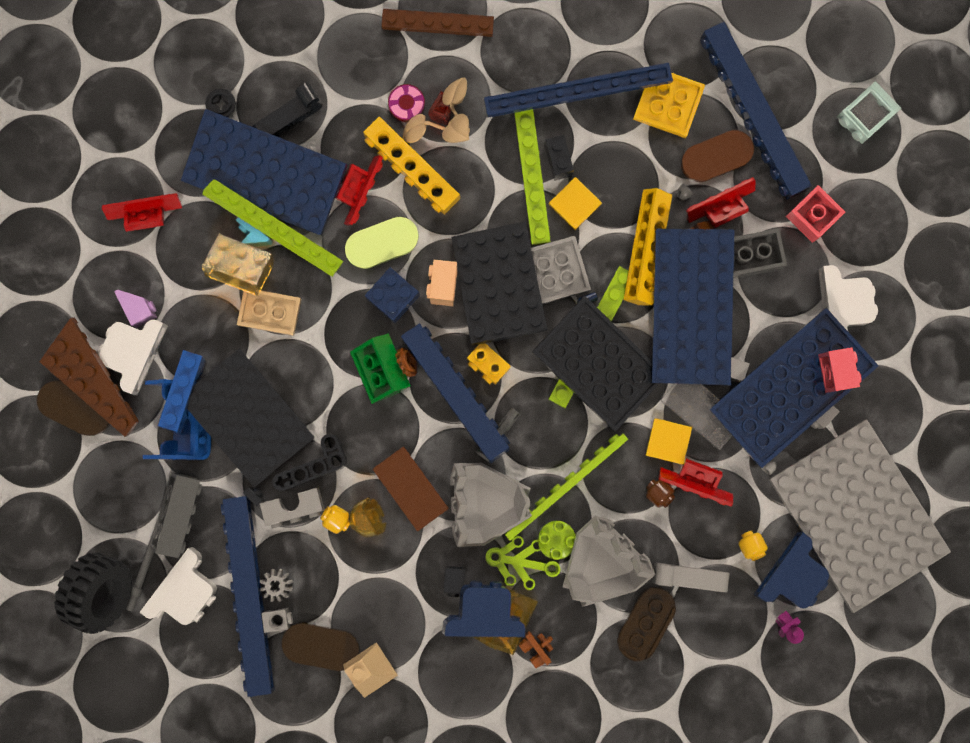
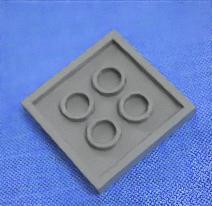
[531,236,591,304]

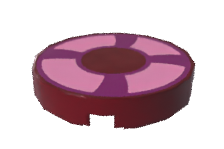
[388,84,425,122]

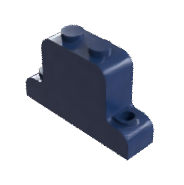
[754,532,829,609]
[442,581,525,637]

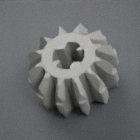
[260,569,293,602]

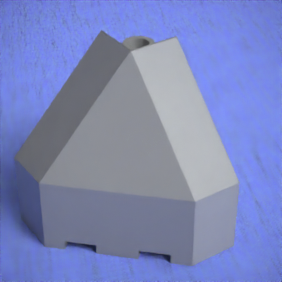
[450,463,532,547]
[563,515,656,607]

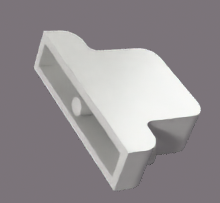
[818,265,878,331]
[98,320,168,395]
[140,547,217,625]

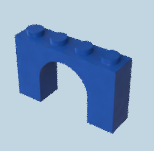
[158,350,206,434]

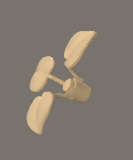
[403,77,470,143]

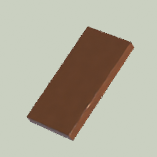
[373,446,449,532]

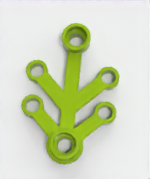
[485,536,560,590]

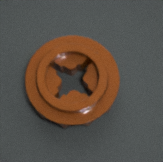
[396,347,418,377]

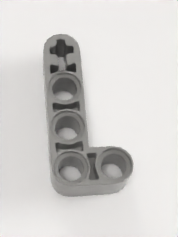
[652,563,729,592]

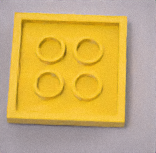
[633,73,705,138]

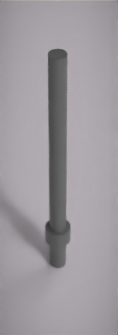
[126,516,159,611]

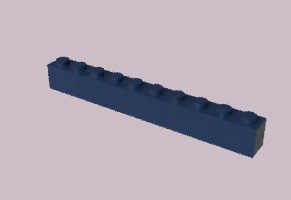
[701,22,812,200]
[221,496,275,697]

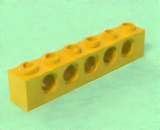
[363,117,460,215]
[624,188,672,305]

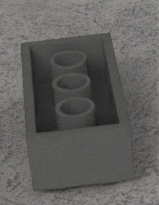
[733,228,787,279]
[150,472,202,558]

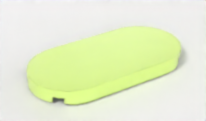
[345,217,419,269]

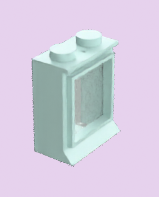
[837,81,901,144]

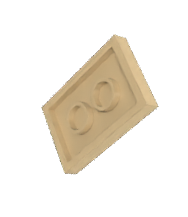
[237,288,302,336]

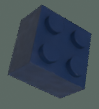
[365,267,420,323]

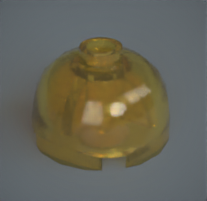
[349,497,386,537]

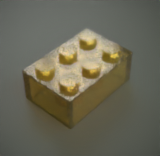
[202,234,274,296]

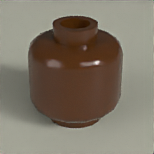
[646,480,675,508]

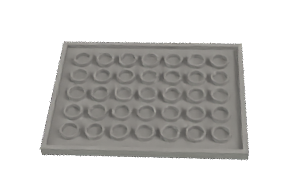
[768,419,951,613]

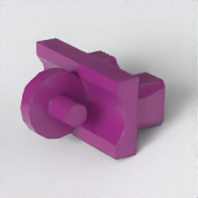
[775,611,804,644]

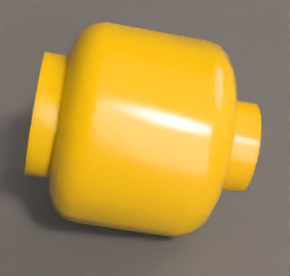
[320,505,350,534]
[738,531,768,561]

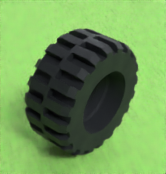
[54,552,133,634]

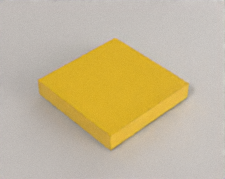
[549,177,602,230]
[645,418,692,465]

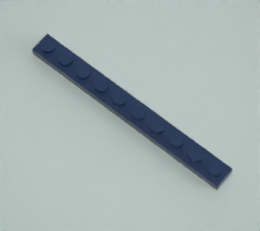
[484,63,673,118]

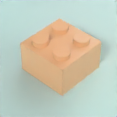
[426,260,457,306]

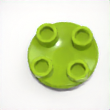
[538,521,576,560]

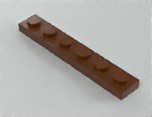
[381,9,494,37]

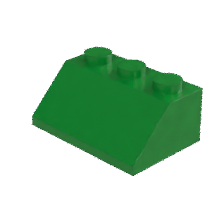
[350,334,411,404]

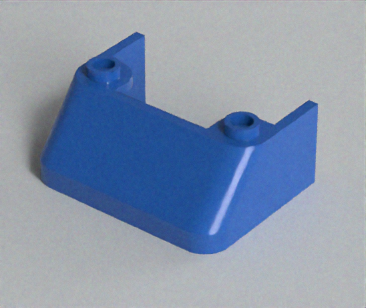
[143,379,211,460]

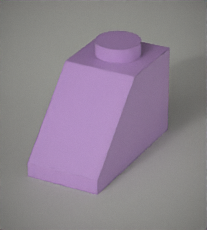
[114,290,157,328]

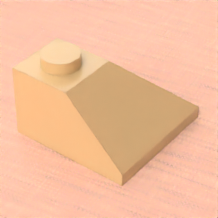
[343,642,398,698]

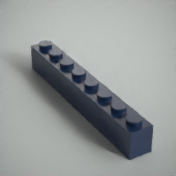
[401,323,510,464]

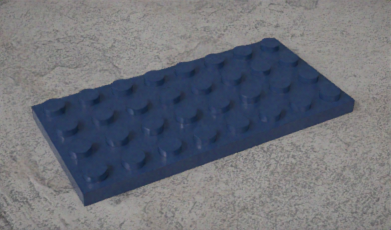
[181,109,347,235]
[652,229,735,385]
[709,308,879,468]

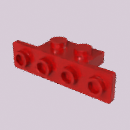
[335,155,383,225]
[686,177,756,228]
[102,193,182,232]
[659,458,733,506]

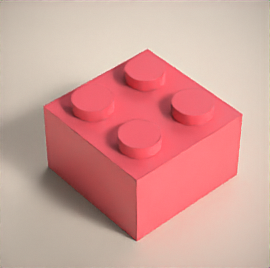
[786,185,845,243]
[818,347,861,393]

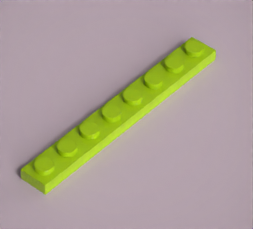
[514,109,551,246]
[202,179,343,277]
[548,266,629,408]
[505,434,628,540]

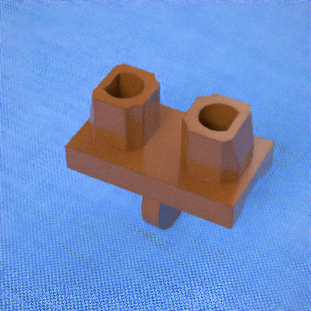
[519,631,553,668]

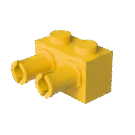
[467,343,511,385]

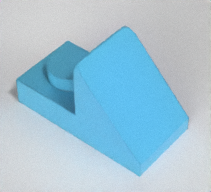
[236,217,273,248]

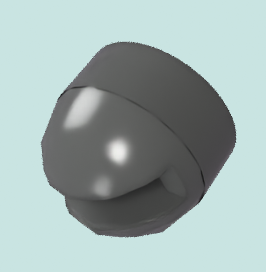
[676,184,693,200]

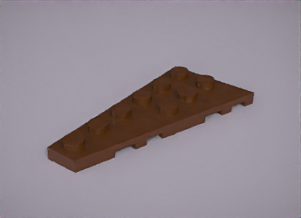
[39,317,139,437]

